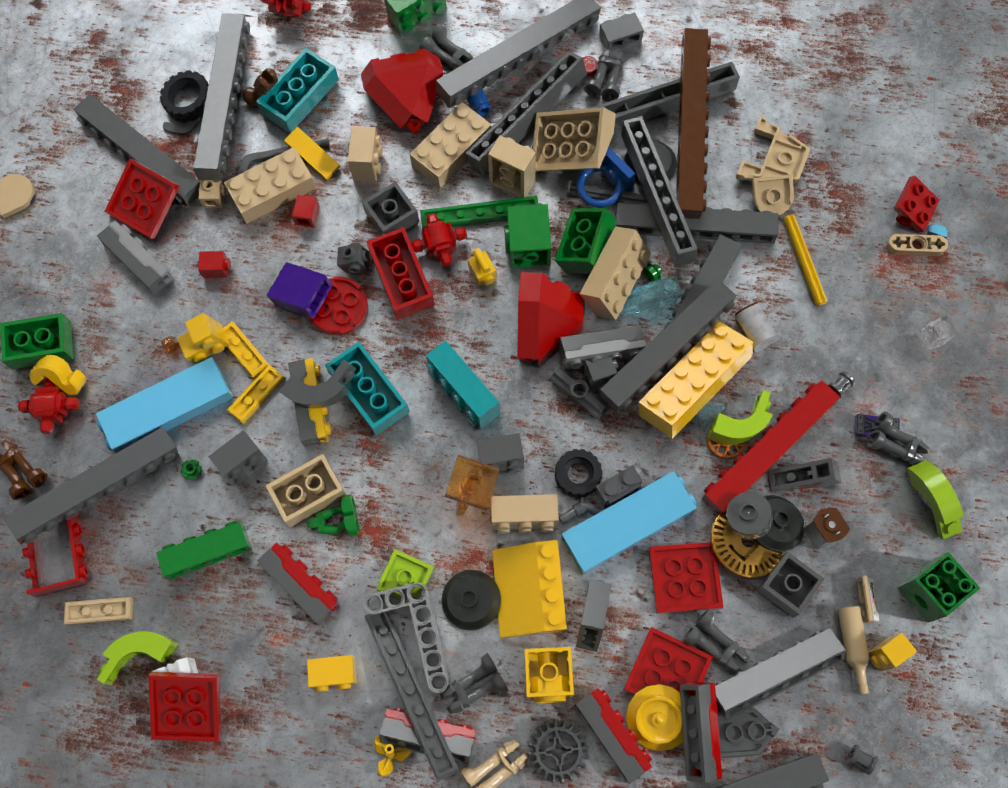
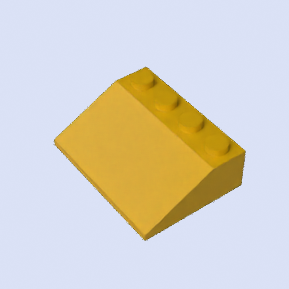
[492,540,567,638]

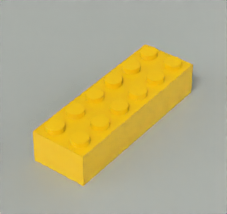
[638,321,753,439]

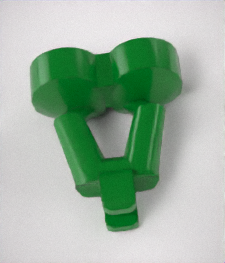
[307,494,360,537]

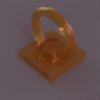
[445,455,500,517]

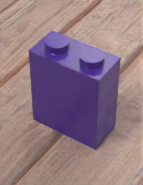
[267,262,333,319]

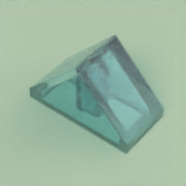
[692,401,727,430]

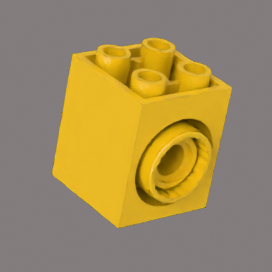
[524,647,574,703]

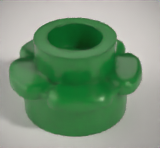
[643,263,662,282]
[181,459,202,480]

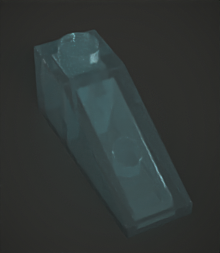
[620,275,682,317]

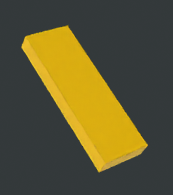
[284,127,341,181]
[223,321,269,379]
[227,364,286,424]

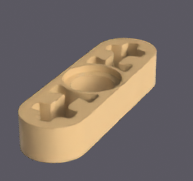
[886,234,948,256]

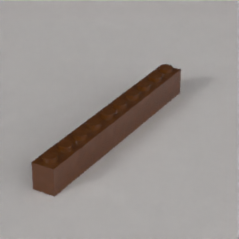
[676,28,711,219]

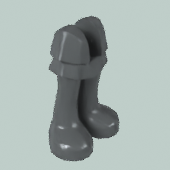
[419,23,474,70]
[584,48,624,101]
[867,411,930,465]
[682,609,750,674]
[440,653,509,714]

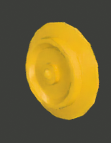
[626,684,684,751]

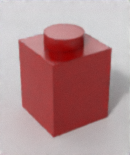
[292,194,320,228]
[198,251,231,278]

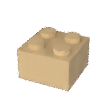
[348,126,383,182]

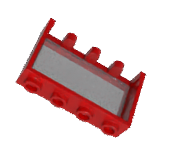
[17,509,89,597]

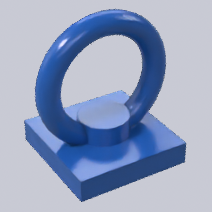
[576,147,635,208]

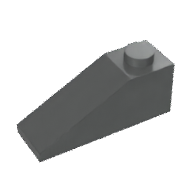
[768,458,842,492]

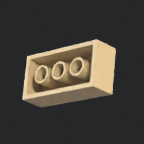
[410,102,491,188]
[224,147,316,224]
[580,226,651,320]

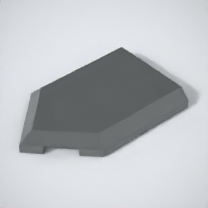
[717,708,780,758]

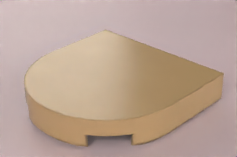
[0,174,35,218]
[751,174,794,216]

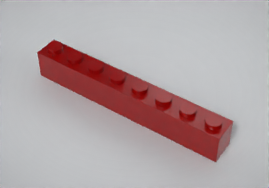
[702,380,840,515]

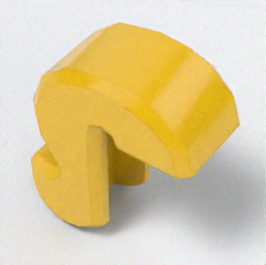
[29,355,86,395]

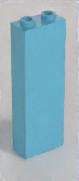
[96,357,233,453]
[561,471,697,575]

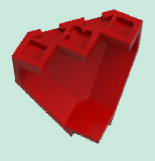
[361,49,444,133]
[517,272,585,367]

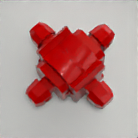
[261,0,311,18]
[411,213,467,267]
[18,378,80,434]

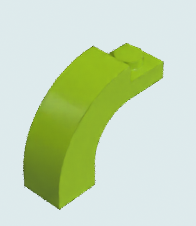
[707,390,773,445]
[907,460,964,540]
[96,631,178,685]

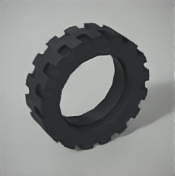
[160,70,209,122]

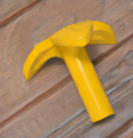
[374,736,412,777]

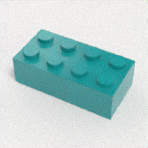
[256,48,339,134]
[426,340,500,430]
[325,341,410,436]

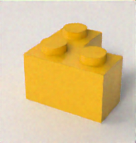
[177,313,230,364]

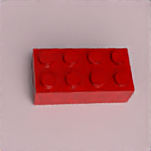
[366,227,435,320]

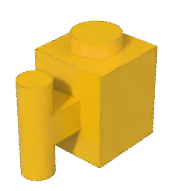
[467,248,497,287]

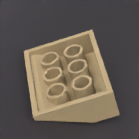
[533,107,616,172]

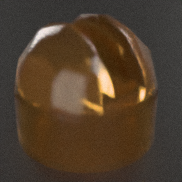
[161,336,179,354]

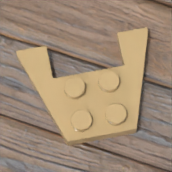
[735,115,810,184]

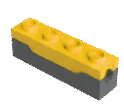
[288,358,331,447]

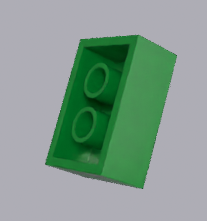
[385,0,447,36]
[555,208,617,274]
[0,313,74,370]

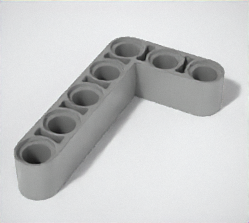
[363,583,449,693]

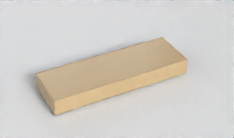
[64,597,133,625]

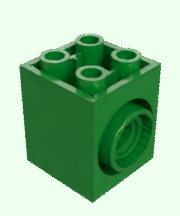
[504,203,551,268]
[898,552,980,623]

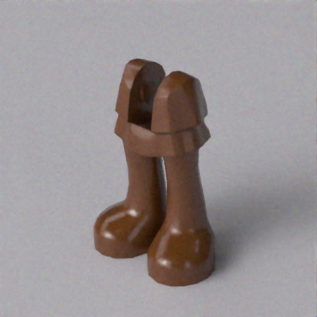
[243,68,278,106]
[0,439,48,500]

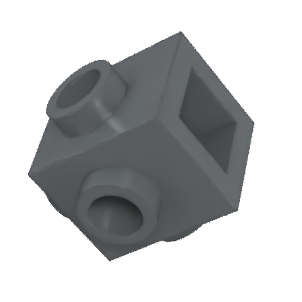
[337,243,370,274]

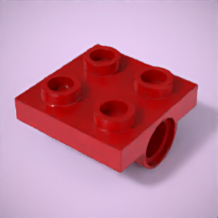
[894,176,940,233]

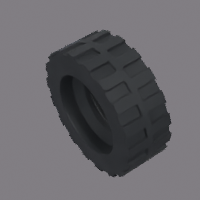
[555,449,602,498]

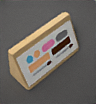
[857,576,879,623]

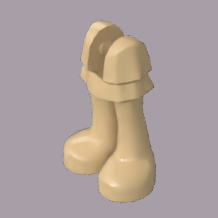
[459,740,529,788]

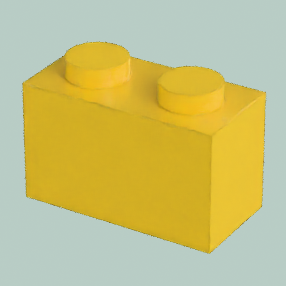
[869,633,917,671]
[307,655,357,692]

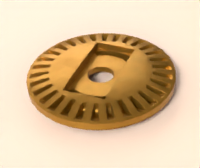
[710,510,784,579]

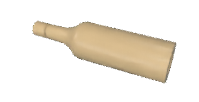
[837,606,870,694]

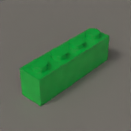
[156,521,252,580]

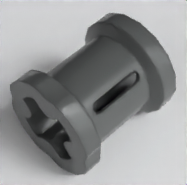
[828,371,855,399]
[846,745,878,775]

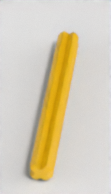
[784,214,827,306]

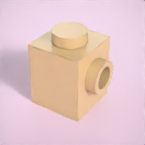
[199,180,227,208]

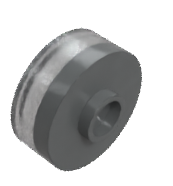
[726,492,773,539]

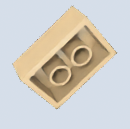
[488,135,536,198]
[265,454,346,527]
[491,494,558,534]

